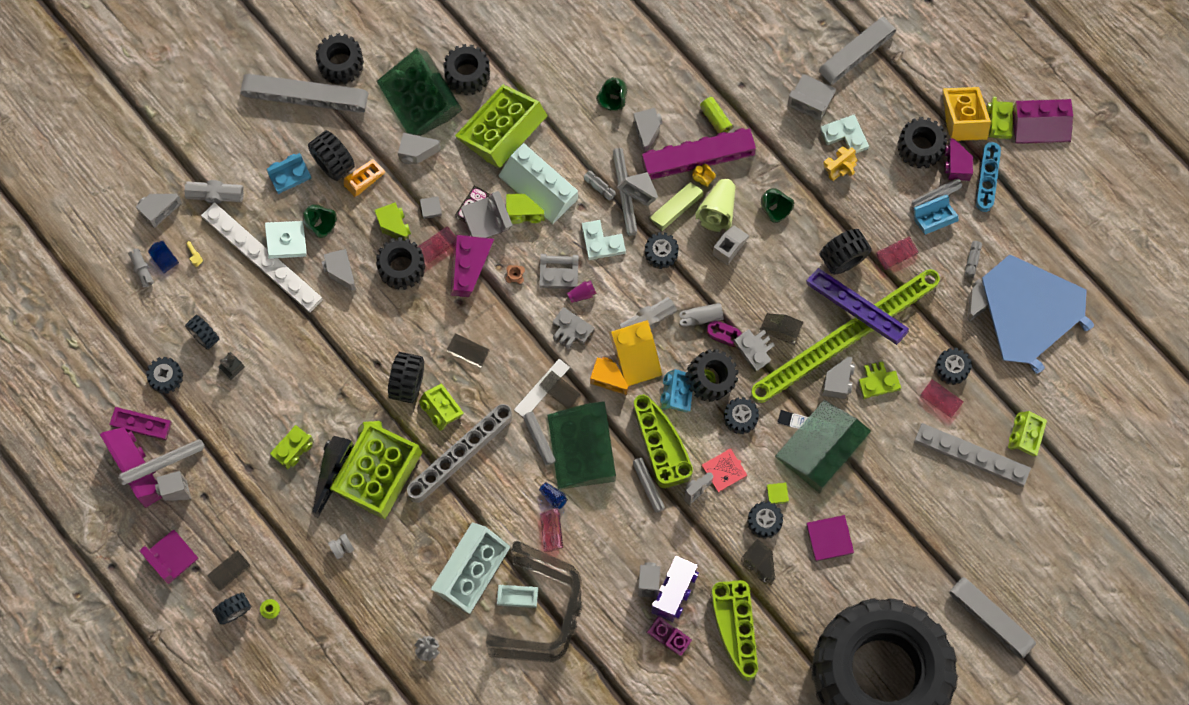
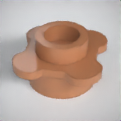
[505,265,525,284]

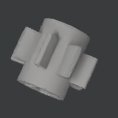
[414,636,440,661]

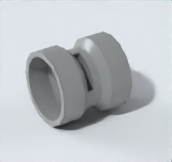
[328,533,354,560]

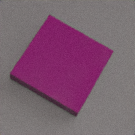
[806,515,854,562]

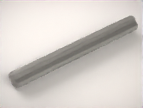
[613,148,637,236]
[118,439,205,485]

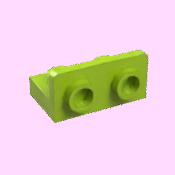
[987,97,1013,139]
[419,383,464,431]
[1008,411,1047,456]
[270,425,314,470]

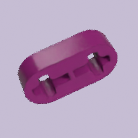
[707,321,742,347]

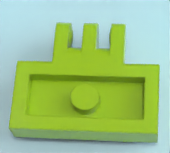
[858,361,901,399]

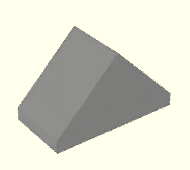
[617,172,658,206]

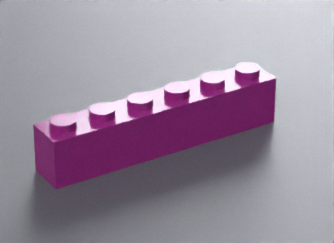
[642,128,756,180]

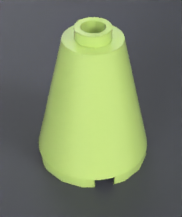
[695,179,736,232]

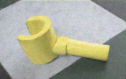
[186,242,203,267]

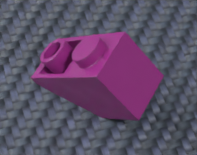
[944,138,973,181]

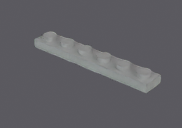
[914,423,1031,487]

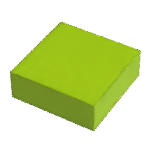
[766,483,789,504]

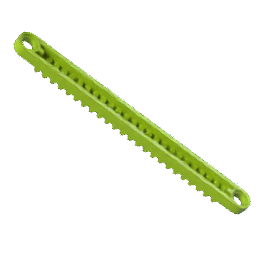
[751,269,940,403]

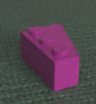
[450,235,494,297]

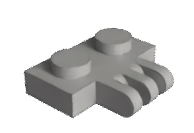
[553,307,595,349]
[733,329,775,372]
[684,472,713,506]

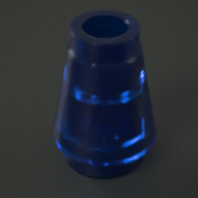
[539,482,568,510]

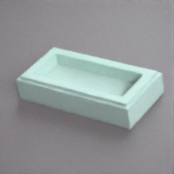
[497,585,538,608]

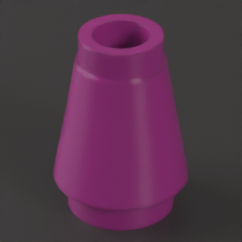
[567,280,597,303]

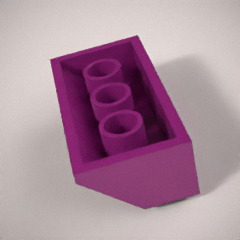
[100,427,162,508]

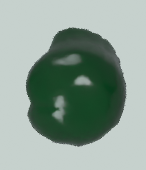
[596,77,627,111]
[760,188,795,223]
[303,204,337,238]

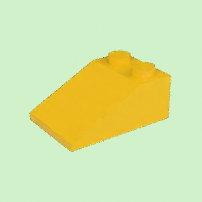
[942,87,991,141]
[609,320,663,386]

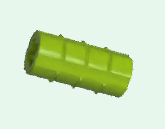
[700,97,733,134]

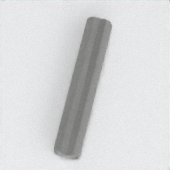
[911,178,962,209]
[523,412,555,466]
[633,458,664,513]

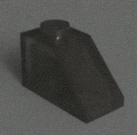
[759,313,804,346]

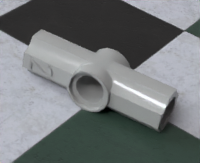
[185,180,244,204]
[619,297,677,330]

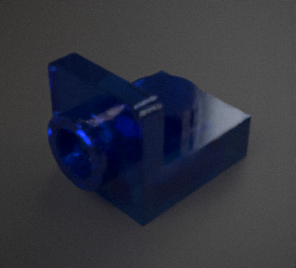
[148,240,179,274]

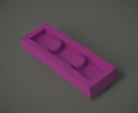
[109,407,172,441]

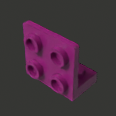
[139,530,198,584]

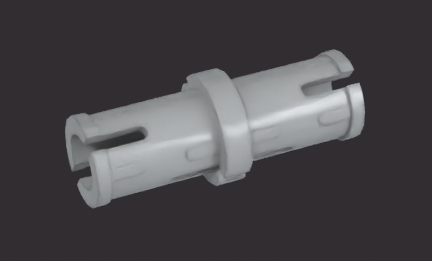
[128,249,154,287]

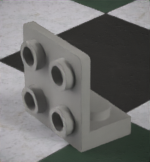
[787,74,836,120]
[461,191,513,238]

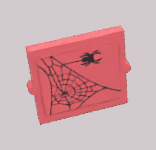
[702,448,747,492]

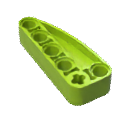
[633,395,693,488]
[711,580,758,681]

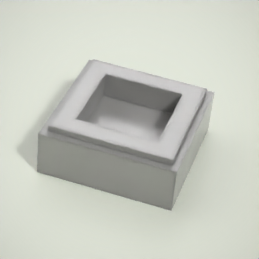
[420,196,442,219]

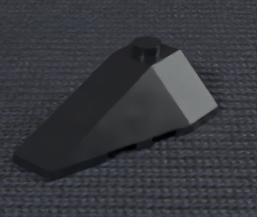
[312,436,354,518]

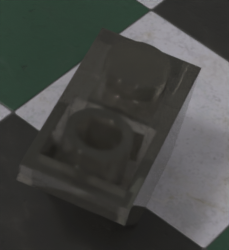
[741,539,775,586]

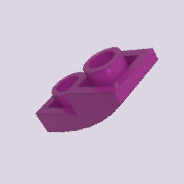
[646,616,692,656]

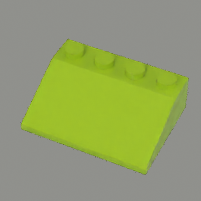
[455,84,548,168]
[330,421,423,520]

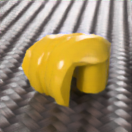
[692,163,716,187]

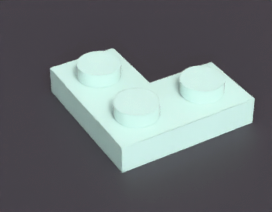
[820,114,869,154]
[582,220,626,260]

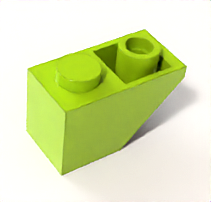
[506,194,545,224]
[374,202,411,241]

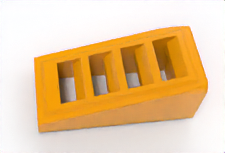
[344,159,385,197]

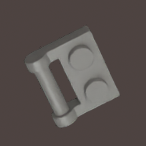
[539,254,579,289]

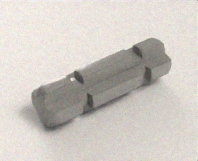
[584,171,616,200]
[965,241,982,277]

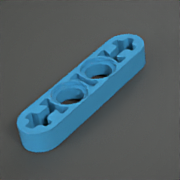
[976,142,1001,212]

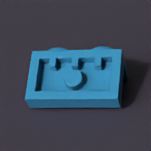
[266,153,312,194]
[660,369,693,413]

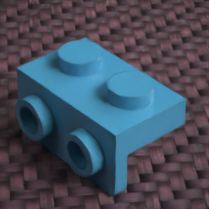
[914,195,959,235]

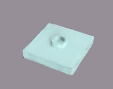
[265,221,307,259]

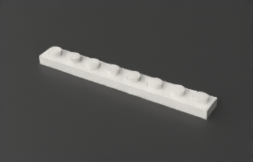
[201,202,323,313]

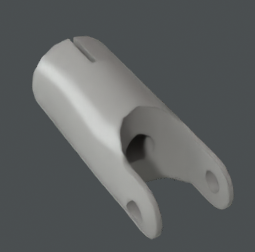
[679,303,723,327]

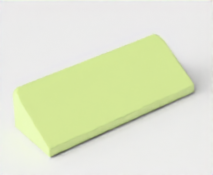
[649,182,703,231]

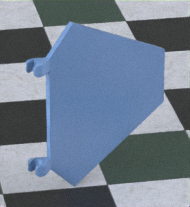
[981,255,1094,374]

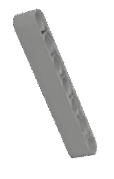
[240,74,369,113]
[407,404,512,503]

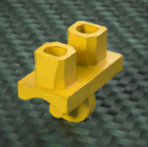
[823,147,858,181]

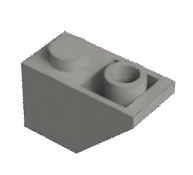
[712,226,749,266]
[822,357,855,399]

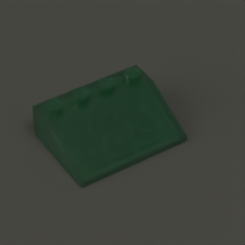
[377,48,462,136]
[775,400,871,493]
[547,401,616,490]

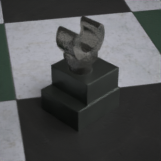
[218,352,245,380]

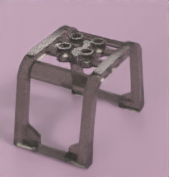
[486,541,583,663]

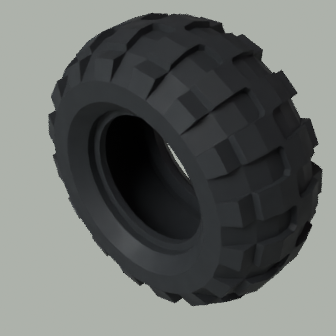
[811,598,958,705]

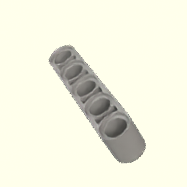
[819,17,897,85]
[949,577,1036,659]

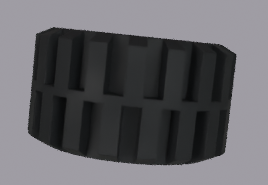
[316,33,364,85]
[443,44,490,95]
[897,117,947,169]
[308,130,355,181]
[819,229,872,275]
[376,238,425,290]
[685,349,739,402]
[388,352,424,404]

